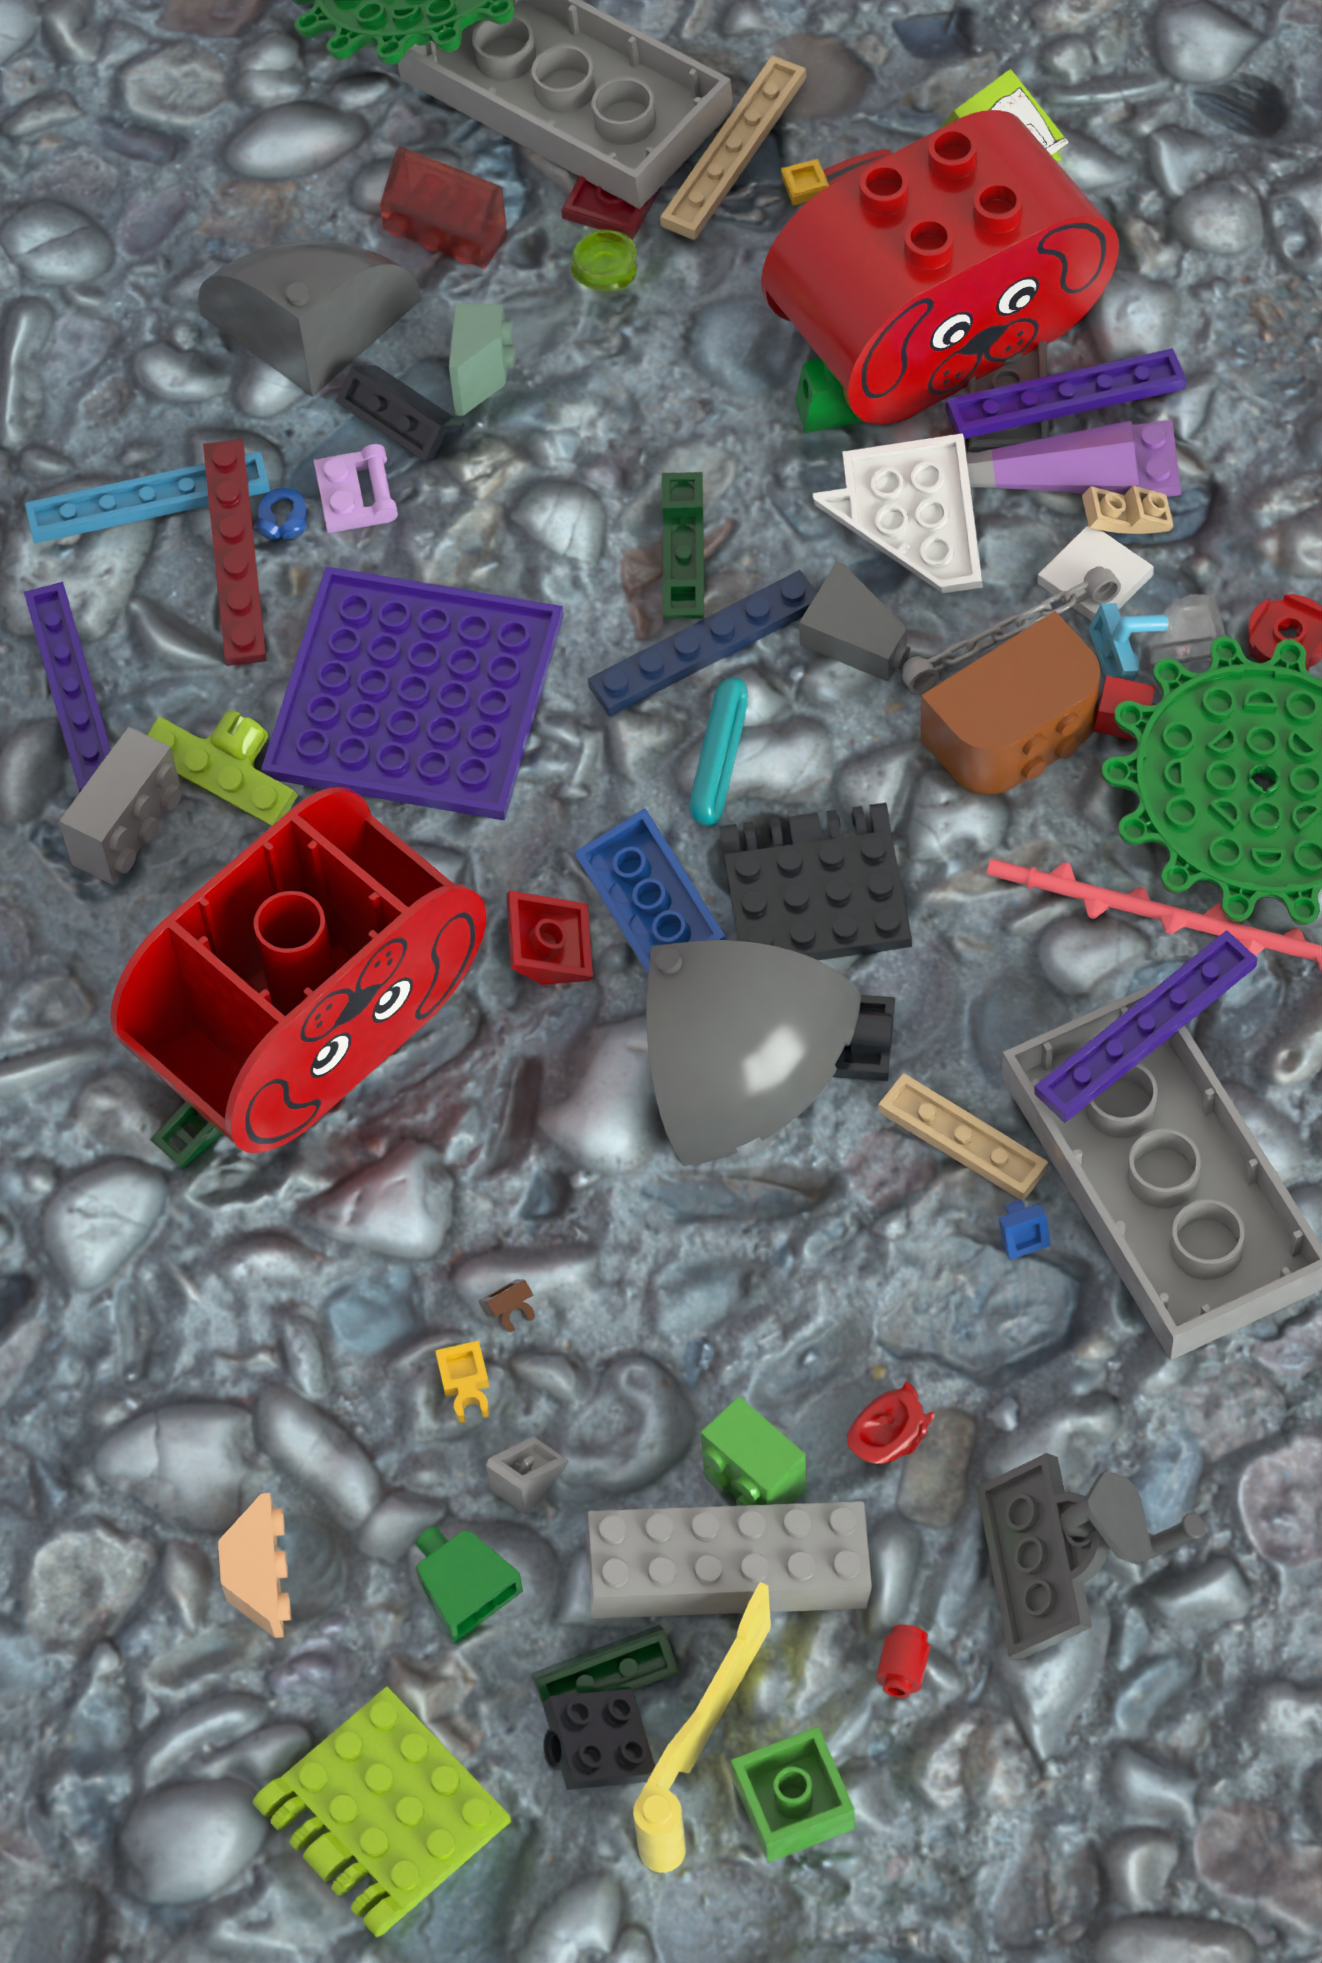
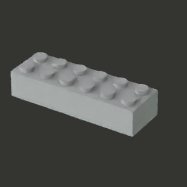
[585,1501,872,1619]

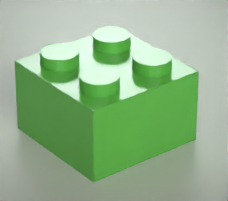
[701,1396,807,1506]
[731,1726,855,1863]

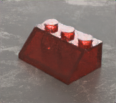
[380,146,508,269]

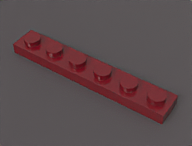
[203,439,267,666]

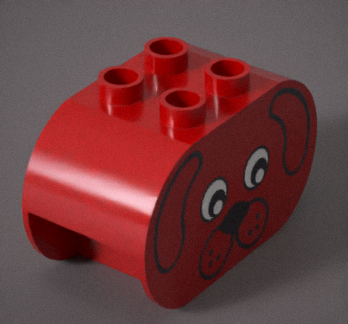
[761,110,1119,424]
[110,787,486,1153]

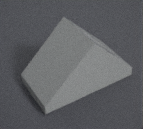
[486,1436,569,1515]

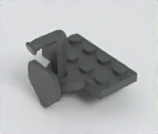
[976,1453,1206,1660]

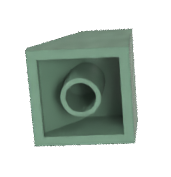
[449,303,515,416]

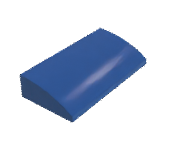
[574,808,727,974]

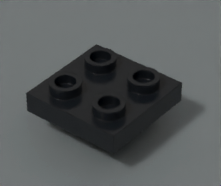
[833,995,895,1081]
[543,1689,655,1790]

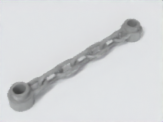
[902,566,1121,695]

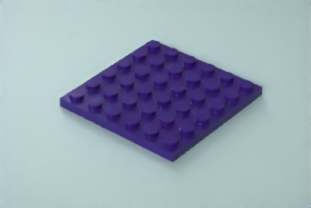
[261,566,564,821]

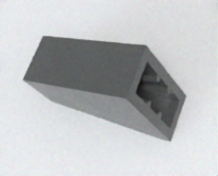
[799,561,910,682]

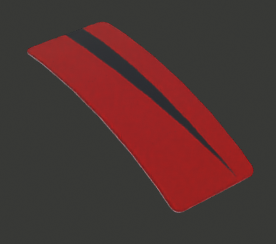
[823,149,891,186]

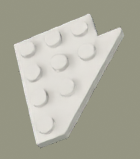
[813,433,983,594]

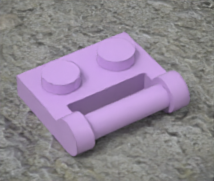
[314,444,398,533]

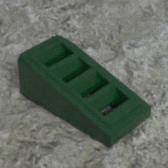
[150,1101,222,1169]

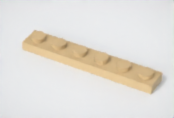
[660,55,806,240]

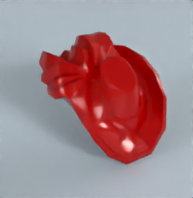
[846,1381,934,1464]

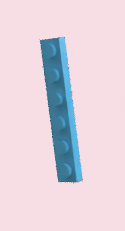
[25,451,270,544]

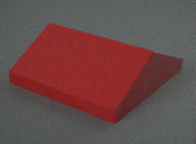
[506,890,593,985]

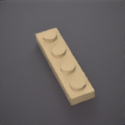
[878,1073,1048,1202]

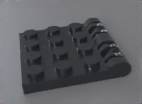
[719,802,912,961]

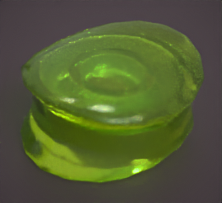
[571,230,638,292]

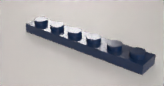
[588,570,817,717]

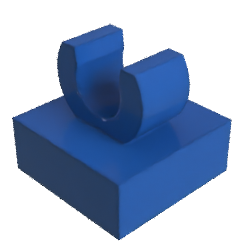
[998,1200,1051,1260]

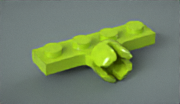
[148,710,298,827]

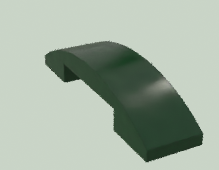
[662,472,704,620]

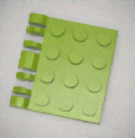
[253,1686,511,1937]

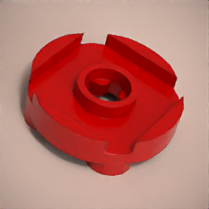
[1247,594,1322,671]

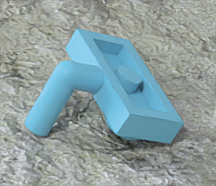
[1088,603,1168,681]

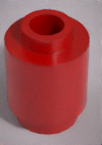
[875,1624,930,1698]

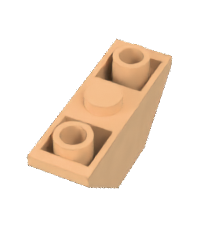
[218,1493,291,1638]

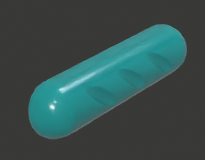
[688,678,748,827]

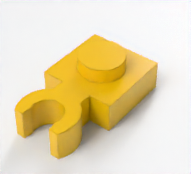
[435,1340,489,1424]

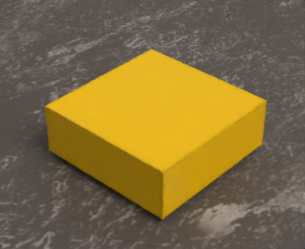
[781,159,829,206]

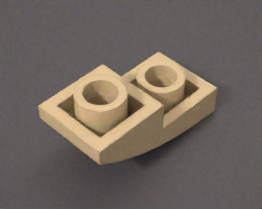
[1082,486,1174,534]

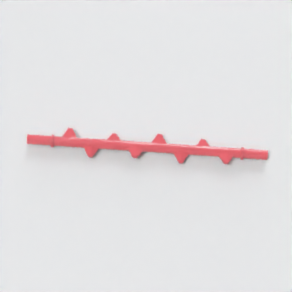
[987,859,1322,973]

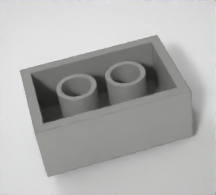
[59,727,182,885]

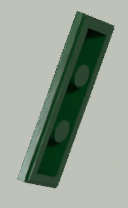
[530,1625,679,1709]

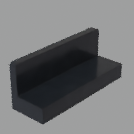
[336,366,465,461]

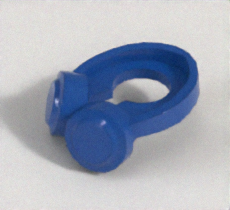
[253,488,307,540]

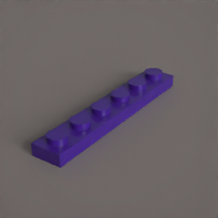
[945,348,1187,439]
[24,582,111,793]
[1034,930,1258,1123]

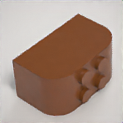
[920,611,1100,794]

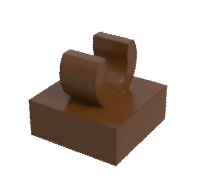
[478,1279,535,1333]

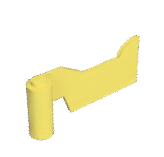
[633,1582,771,1873]

